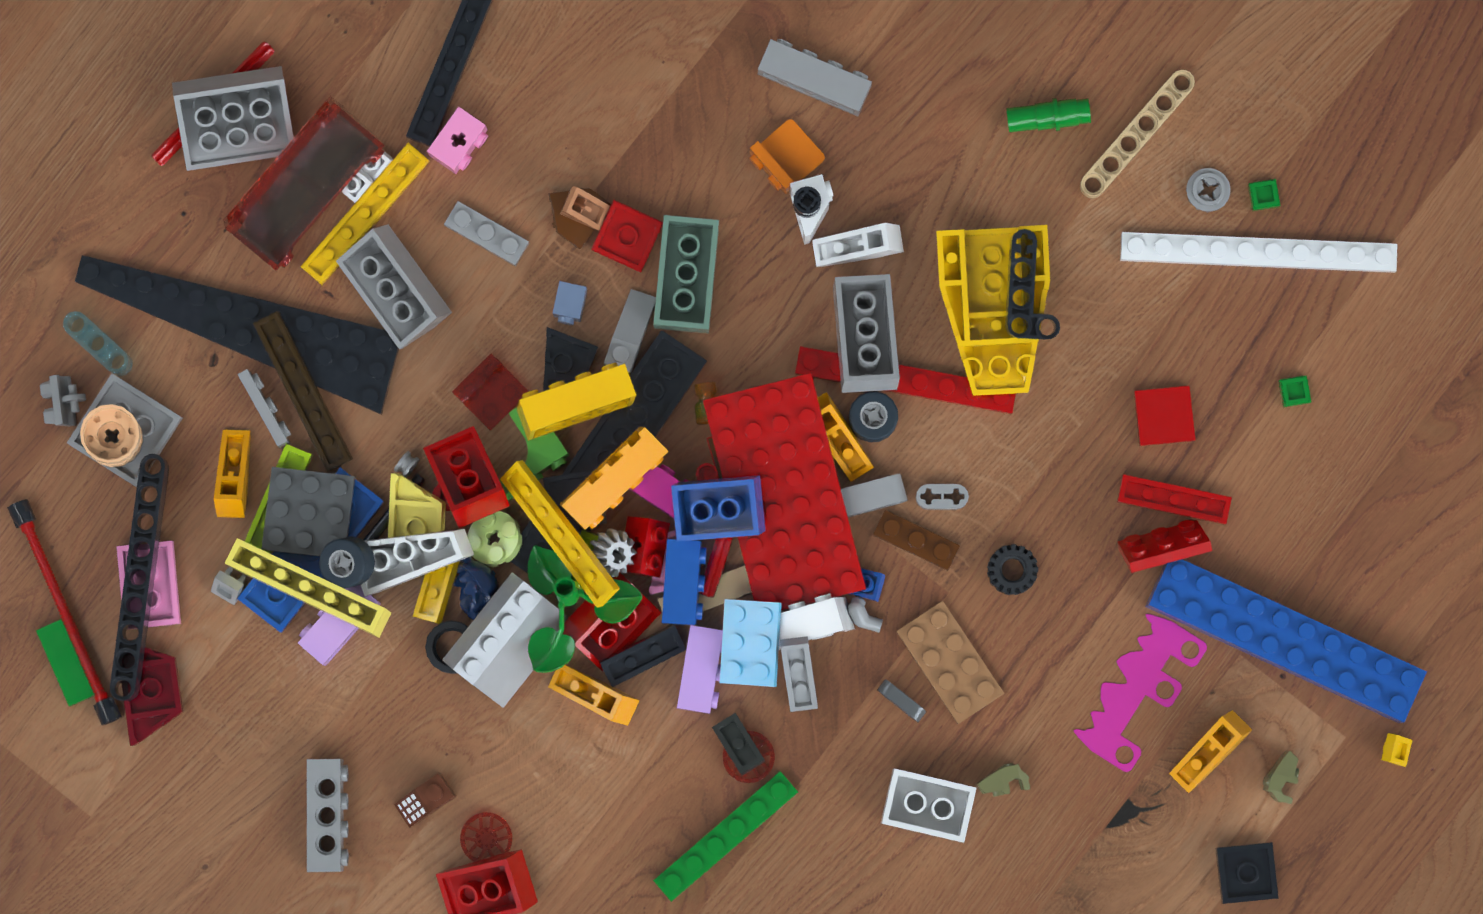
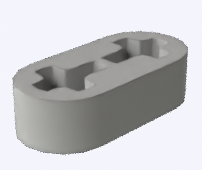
[915,484,969,510]

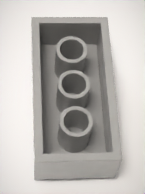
[833,274,900,393]

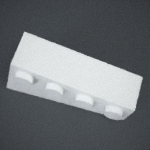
[361,529,474,596]
[779,594,855,650]

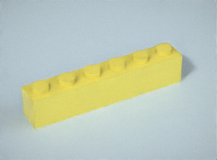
[225,538,391,638]

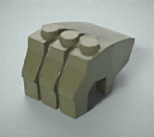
[1263,751,1299,804]
[975,763,1030,797]

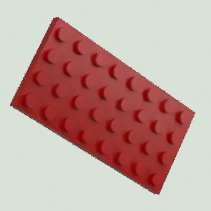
[703,373,866,610]

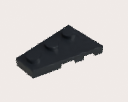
[543,327,598,392]

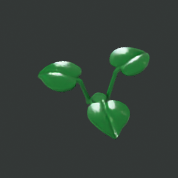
[528,546,642,673]

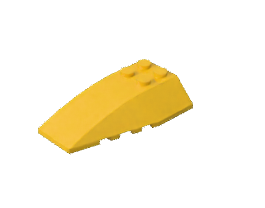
[936,225,1050,396]

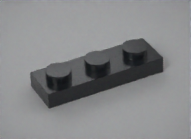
[599,624,686,687]

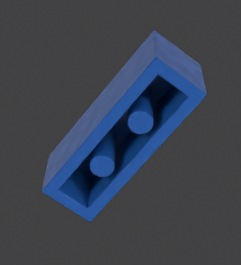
[662,539,707,626]

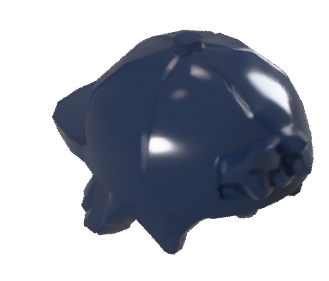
[453,556,499,620]

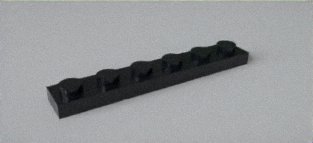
[406,0,493,147]

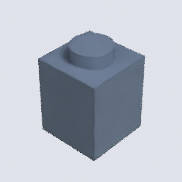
[553,281,588,325]

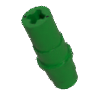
[1006,98,1091,133]

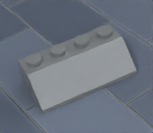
[336,224,452,349]

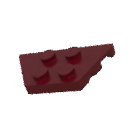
[121,647,183,746]

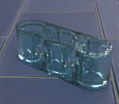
[63,311,133,376]

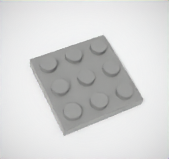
[67,373,183,487]

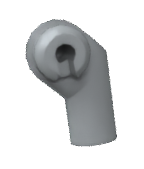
[848,597,883,633]

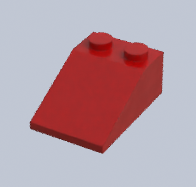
[423,426,510,528]
[436,849,538,914]

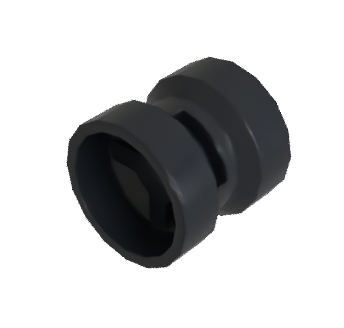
[793,186,821,218]

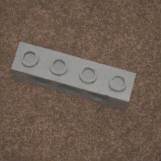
[307,759,349,872]

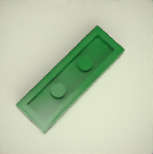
[36,619,95,707]

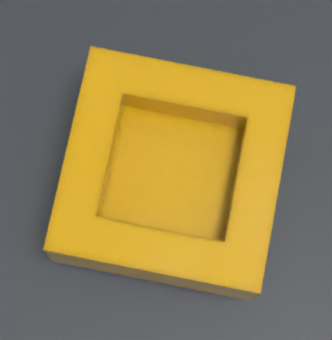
[1381,733,1412,767]

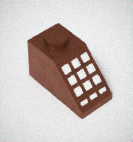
[394,773,456,828]

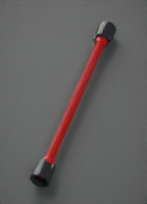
[7,499,122,726]

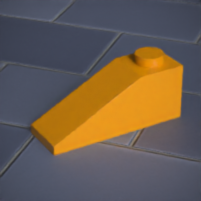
[818,392,874,482]
[214,430,251,518]
[548,665,640,726]
[1169,710,1252,793]

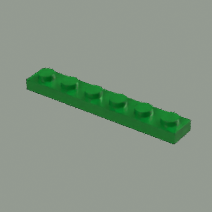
[653,771,798,902]

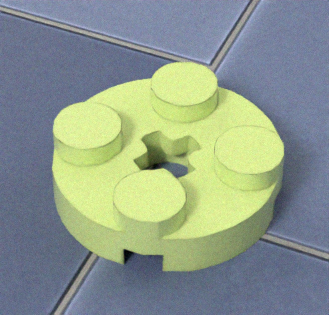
[467,511,522,567]

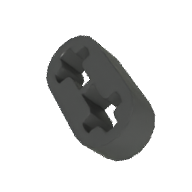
[877,679,927,723]

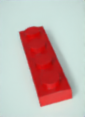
[1117,474,1232,525]

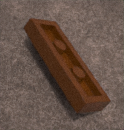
[873,510,960,571]

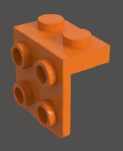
[749,119,825,194]

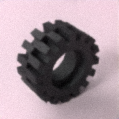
[987,544,1038,595]

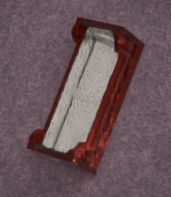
[223,95,385,271]

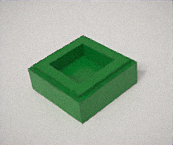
[1248,179,1281,211]
[1278,375,1312,408]

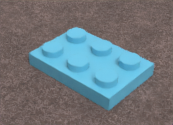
[720,599,782,687]

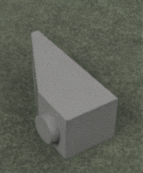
[604,289,656,376]

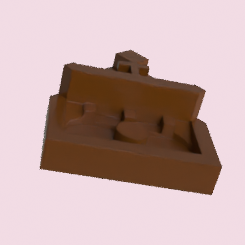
[548,188,611,249]

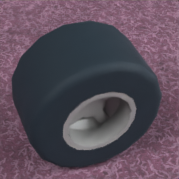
[848,391,898,442]
[319,536,375,588]

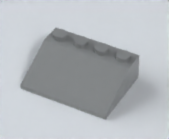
[172,66,296,171]
[442,573,569,708]

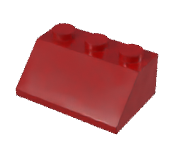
[558,572,661,673]

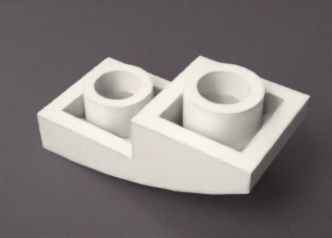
[335,142,393,203]

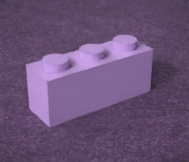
[298,585,381,666]
[677,625,723,714]

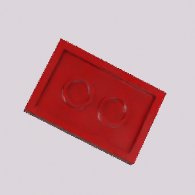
[1117,520,1212,573]

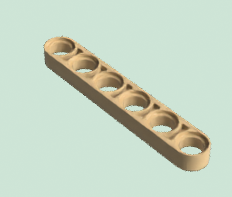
[1080,70,1195,198]

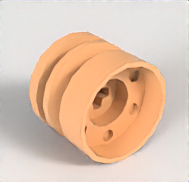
[80,404,143,467]

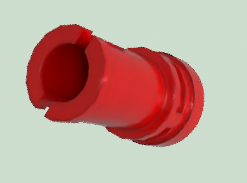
[696,463,718,480]

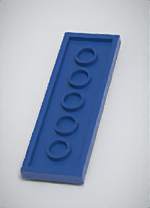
[237,467,384,633]

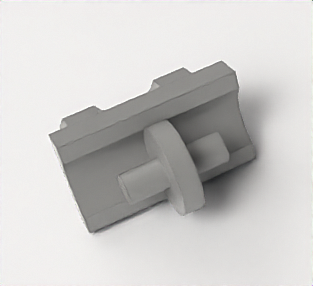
[40,375,86,427]

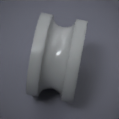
[394,451,420,478]

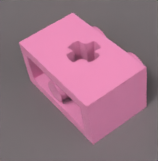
[427,107,488,174]

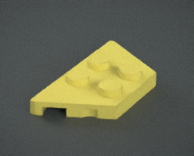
[388,473,446,538]

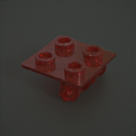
[452,354,529,431]

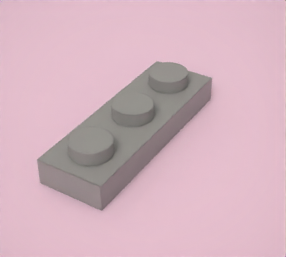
[444,201,529,267]
[237,369,291,449]
[780,636,818,712]

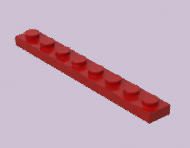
[795,346,1016,415]

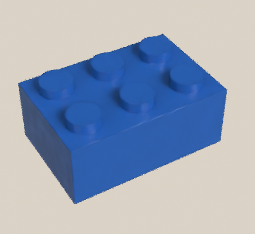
[671,475,766,541]

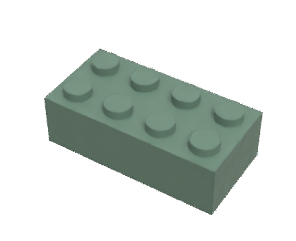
[653,215,719,334]

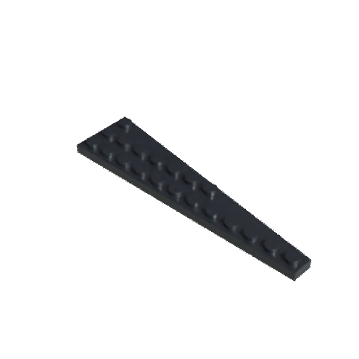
[75,255,399,415]

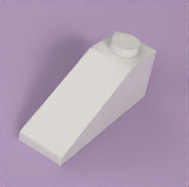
[812,223,904,267]

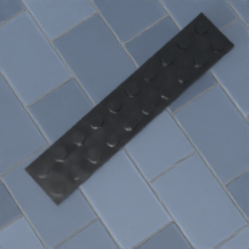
[510,330,707,574]

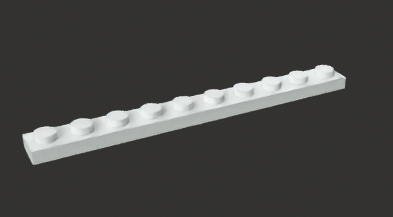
[1120,232,1397,273]

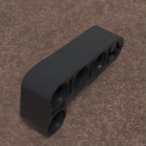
[1005,229,1060,340]

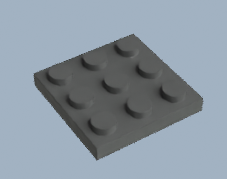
[261,467,356,557]

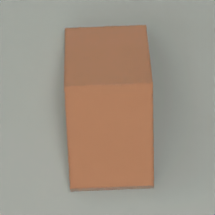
[560,186,610,231]

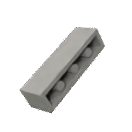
[758,39,872,117]

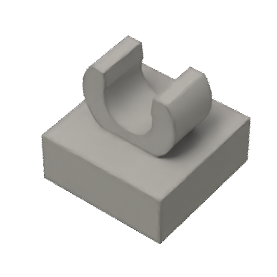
[211,567,246,605]

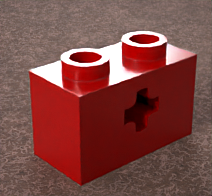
[625,516,670,578]

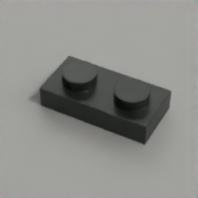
[712,713,765,776]

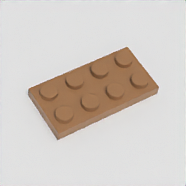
[896,601,1005,724]

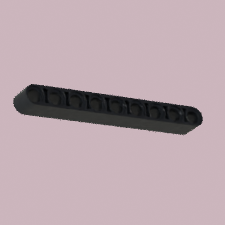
[110,454,169,701]

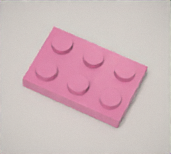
[117,541,181,630]

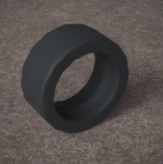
[425,620,468,674]

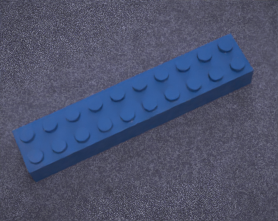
[1145,559,1427,723]

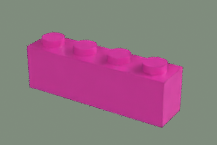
[629,464,688,519]

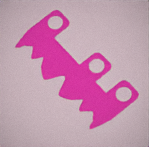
[1073,614,1207,772]

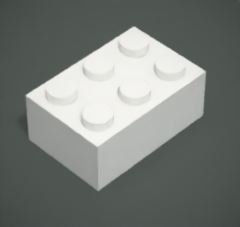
[881,769,976,843]

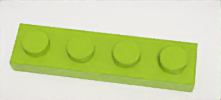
[244,444,313,554]

